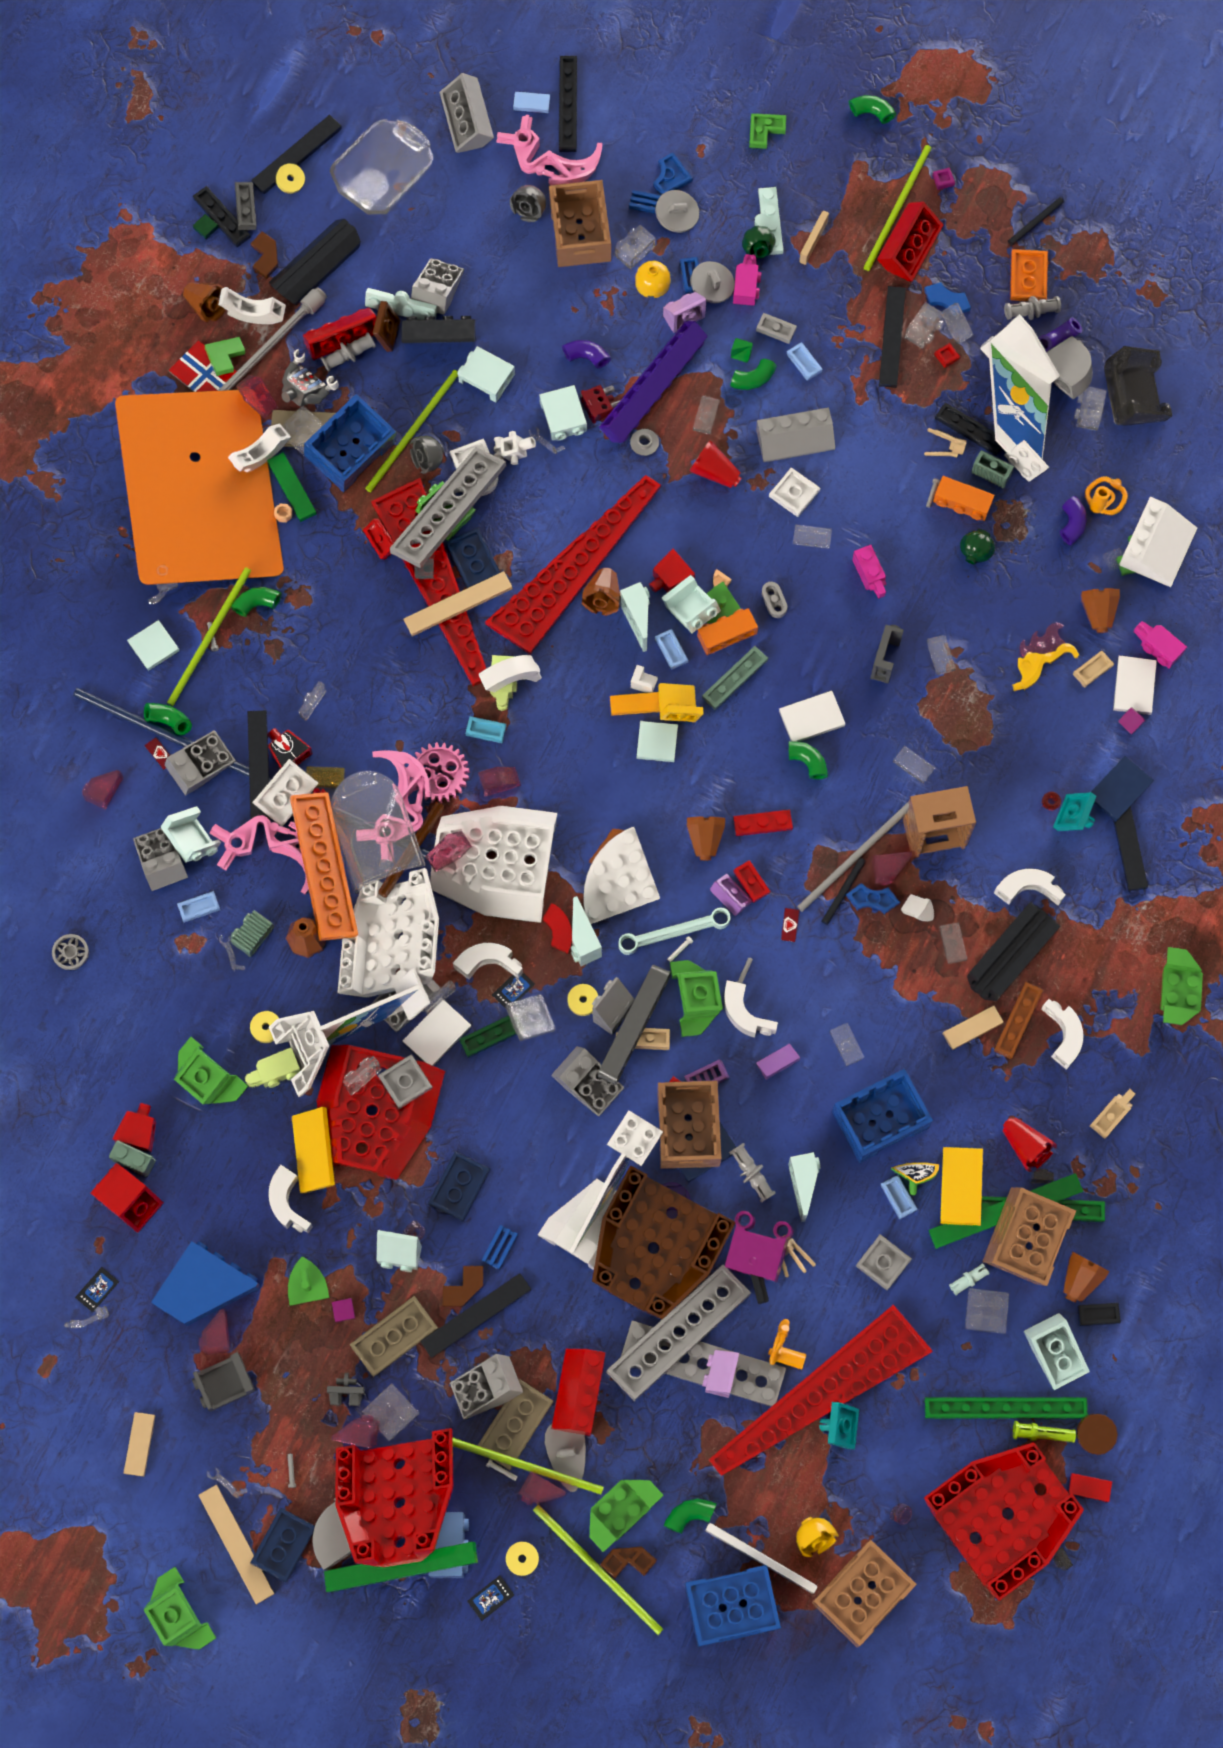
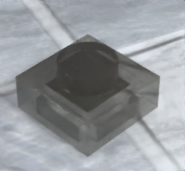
[1031,1169,1054,1184]
[1053,1547,1073,1571]

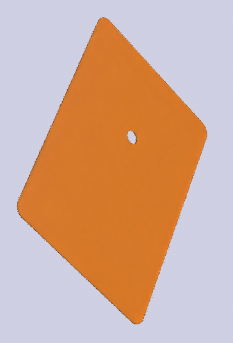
[115,390,284,585]

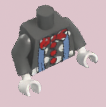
[282,349,339,407]

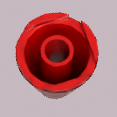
[689,440,742,488]
[1003,1118,1057,1172]

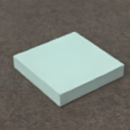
[127,620,180,671]
[637,721,678,762]

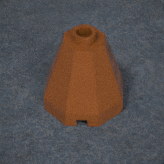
[183,282,226,322]
[582,568,620,616]
[1081,588,1120,633]
[687,816,725,861]
[286,916,327,958]
[1063,1251,1109,1303]

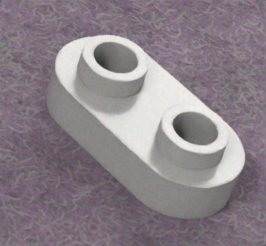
[762,582,787,618]

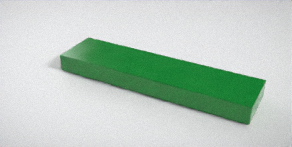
[267,452,317,522]

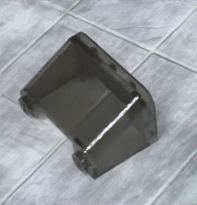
[1104,346,1172,426]

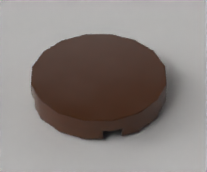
[1077,1413,1118,1455]

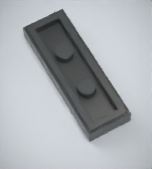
[235,182,256,230]

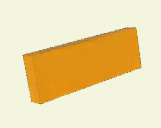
[610,692,660,716]

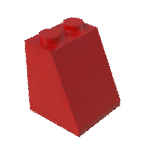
[91,1163,164,1233]

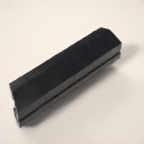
[269,219,361,306]
[967,902,1061,1001]

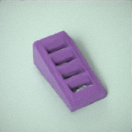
[684,1060,730,1083]

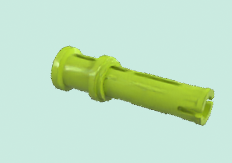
[1013,1421,1076,1443]

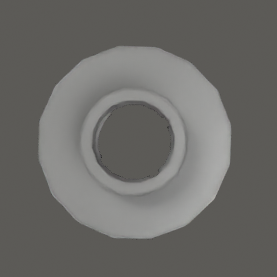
[630,429,659,456]

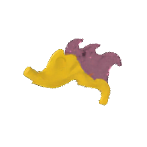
[1012,623,1079,691]

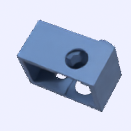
[429,1512,469,1578]

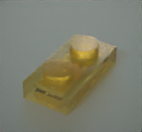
[306,766,345,788]

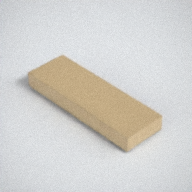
[800,211,829,265]
[943,1006,1004,1050]
[123,1412,156,1477]

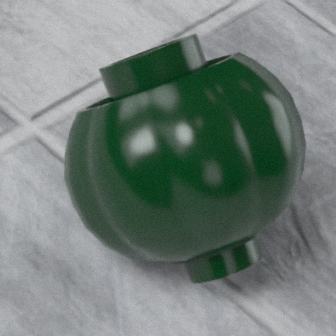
[742,226,776,259]
[960,529,995,565]

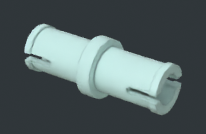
[949,1263,989,1295]

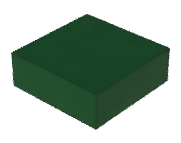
[193,214,219,239]

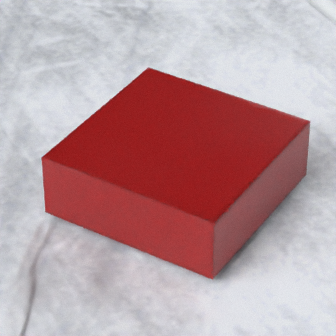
[934,343,960,368]

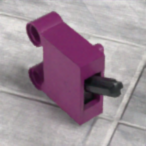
[725,1211,794,1304]

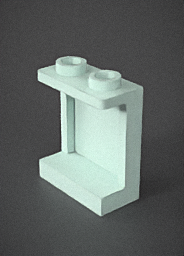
[457,346,515,403]
[539,385,587,441]
[662,575,721,633]
[161,806,221,863]

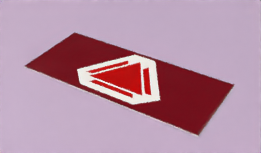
[144,737,170,770]
[781,908,799,942]

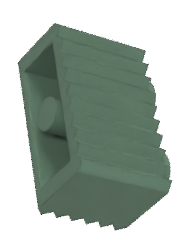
[971,450,1014,489]
[231,910,274,957]
[109,1140,156,1177]

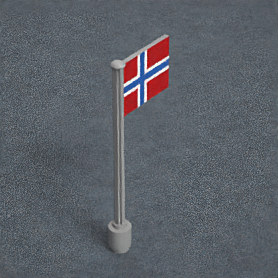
[168,287,327,392]

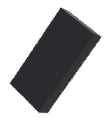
[1078,1303,1121,1326]

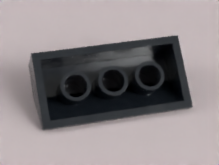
[401,316,476,343]

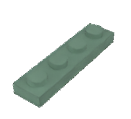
[702,646,768,710]

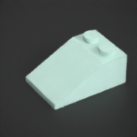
[620,582,650,652]
[570,896,602,966]
[788,1152,821,1222]
[377,1230,422,1272]
[1024,1313,1090,1390]

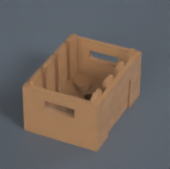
[549,180,611,267]
[903,786,976,858]
[657,1081,721,1169]
[982,1187,1076,1286]
[812,1540,917,1647]

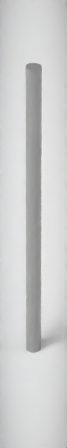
[797,801,909,912]

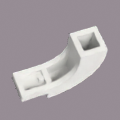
[218,287,286,324]
[228,423,291,473]
[478,655,542,693]
[994,869,1065,905]
[453,943,523,979]
[724,980,778,1038]
[1041,999,1083,1070]
[269,1165,313,1233]

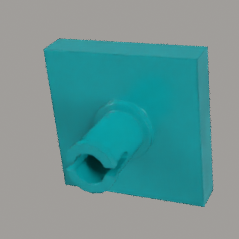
[1053,792,1097,831]
[819,1402,859,1450]

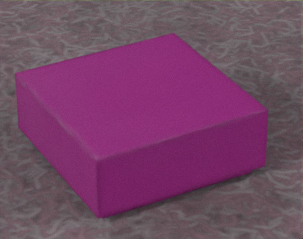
[932,167,955,190]
[1118,707,1146,734]
[332,1298,356,1323]

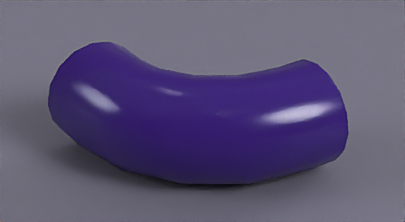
[1038,318,1082,352]
[562,340,611,369]
[1060,496,1087,545]

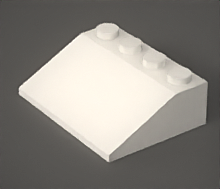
[1119,497,1197,587]

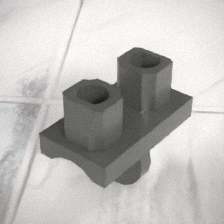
[327,1373,365,1406]

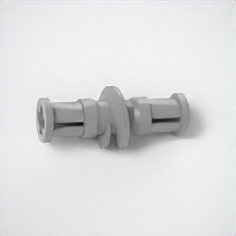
[1004,296,1061,320]
[321,332,376,372]
[729,1143,776,1203]

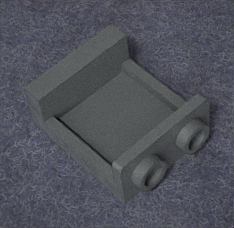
[870,625,904,683]
[192,1352,255,1412]

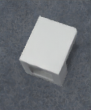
[631,665,658,693]

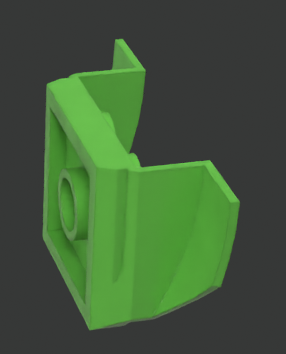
[1160,947,1203,1025]
[669,960,723,1037]
[174,1037,248,1104]
[590,1480,664,1552]
[143,1567,216,1649]

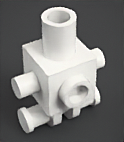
[493,431,536,465]

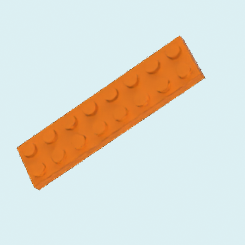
[290,792,358,941]

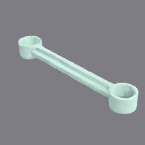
[619,908,730,955]

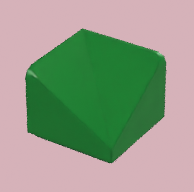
[731,338,753,363]

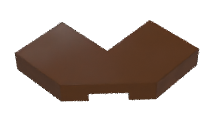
[250,231,278,279]
[443,1266,484,1307]
[600,1546,657,1579]

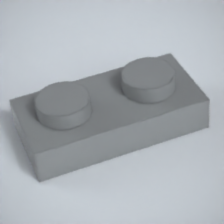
[756,313,797,344]

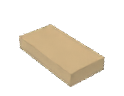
[1073,651,1114,688]

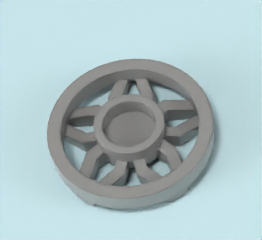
[52,934,89,970]

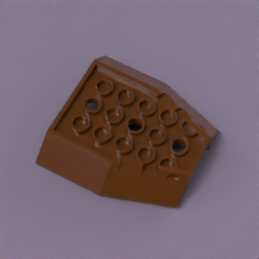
[592,1165,735,1319]

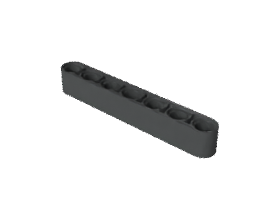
[598,964,671,1085]

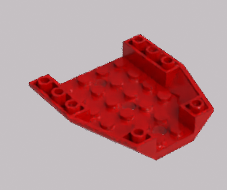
[317,1045,445,1180]
[335,1428,453,1567]
[924,1442,1084,1601]

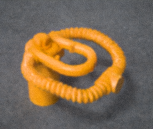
[1085,476,1128,515]
[768,1319,806,1370]

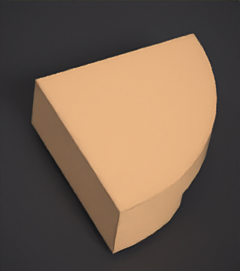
[713,569,732,587]

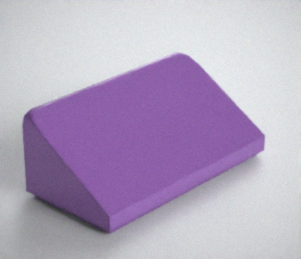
[710,874,753,916]
[756,1044,800,1080]

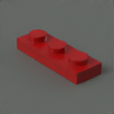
[733,810,793,836]

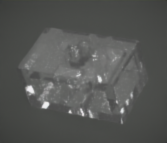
[615,225,656,270]
[905,302,944,349]
[1074,386,1107,431]

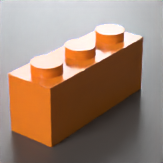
[933,476,994,521]
[697,608,758,655]

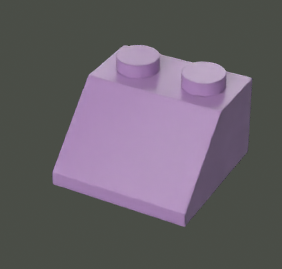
[663,292,706,333]
[702,1350,739,1398]

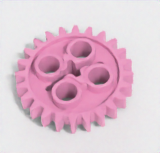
[408,742,470,803]

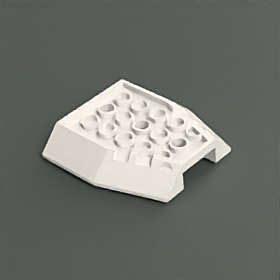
[430,806,557,923]
[338,868,439,997]

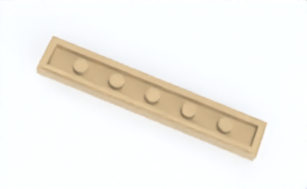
[404,571,512,636]
[198,1485,275,1605]

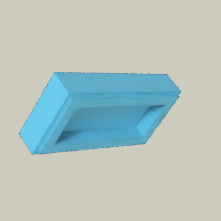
[465,716,507,743]

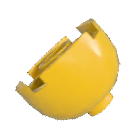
[635,261,671,298]
[796,1517,838,1557]

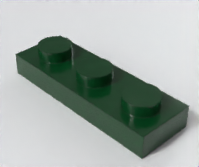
[459,1014,521,1058]

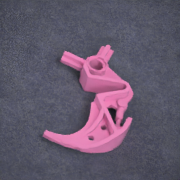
[497,115,602,185]
[357,750,431,863]
[209,815,309,894]

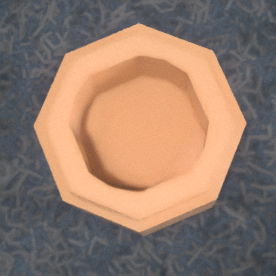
[274,504,293,523]

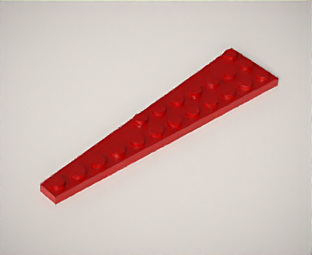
[485,475,661,655]
[371,478,487,687]
[708,1305,933,1476]

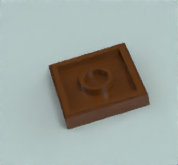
[373,301,401,352]

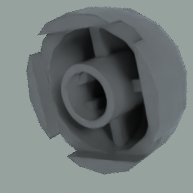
[509,185,546,222]
[410,436,444,474]

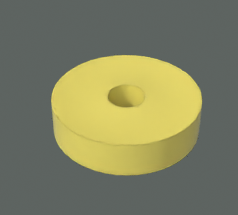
[276,164,305,194]
[568,984,598,1016]
[250,1011,279,1043]
[506,1542,539,1576]

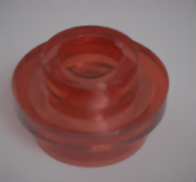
[1042,792,1061,811]

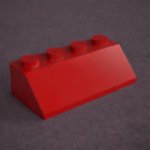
[877,201,943,282]
[303,308,376,361]
[551,1349,605,1436]

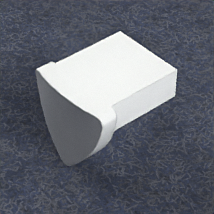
[901,894,934,921]

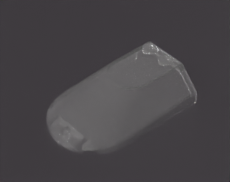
[329,119,433,215]
[331,771,425,894]

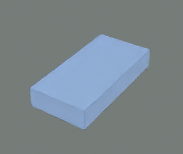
[513,92,550,113]
[787,342,823,381]
[655,629,688,670]
[177,891,220,923]
[881,1175,918,1219]

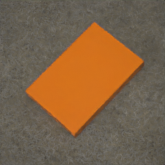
[1010,249,1048,301]

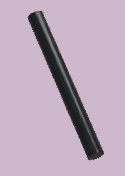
[1008,197,1064,246]
[821,858,866,925]

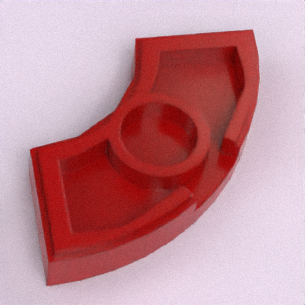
[543,903,572,954]

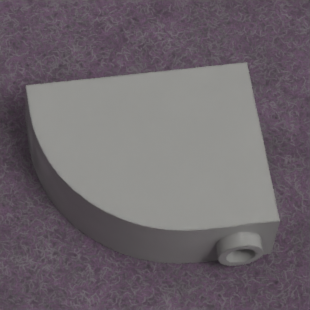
[1046,336,1093,399]
[313,1498,351,1571]

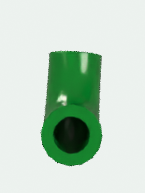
[849,95,896,124]
[730,359,777,390]
[231,587,282,617]
[144,703,192,735]
[788,741,828,780]
[663,1498,716,1534]

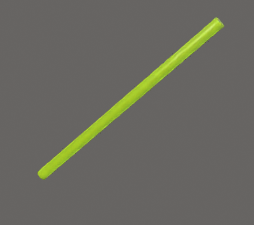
[863,145,931,271]
[365,370,458,492]
[167,567,251,706]
[453,1438,604,1495]
[533,1504,663,1635]

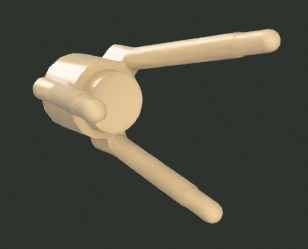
[924,428,966,458]
[782,1234,816,1277]

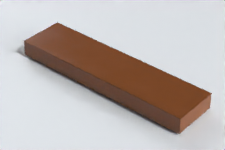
[994,982,1043,1059]

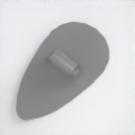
[545,1424,586,1492]

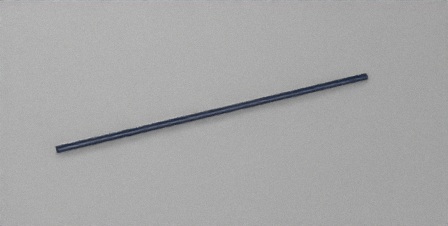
[73,688,433,862]

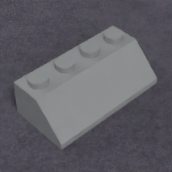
[439,73,494,153]
[756,407,835,462]

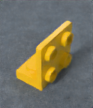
[658,683,703,722]

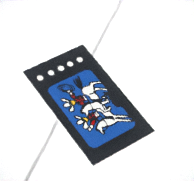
[492,973,535,1011]
[75,1267,119,1313]
[467,1575,514,1621]

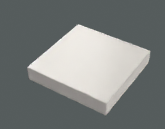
[769,468,821,517]

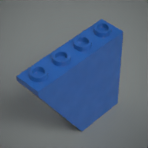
[151,1241,260,1326]

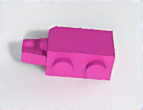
[733,254,761,306]
[852,545,886,599]
[1134,621,1187,669]

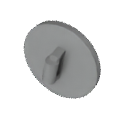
[655,190,699,233]
[691,261,735,303]

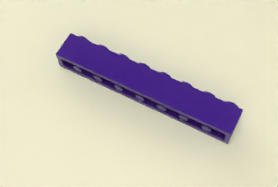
[599,321,708,443]

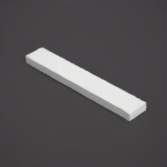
[705,1523,817,1594]

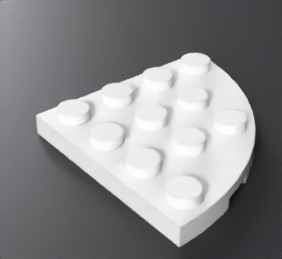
[583,827,660,924]

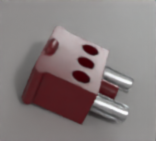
[580,385,620,424]

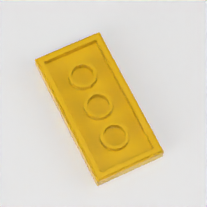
[292,1107,335,1193]
[940,1147,983,1226]

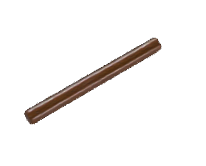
[378,802,444,898]

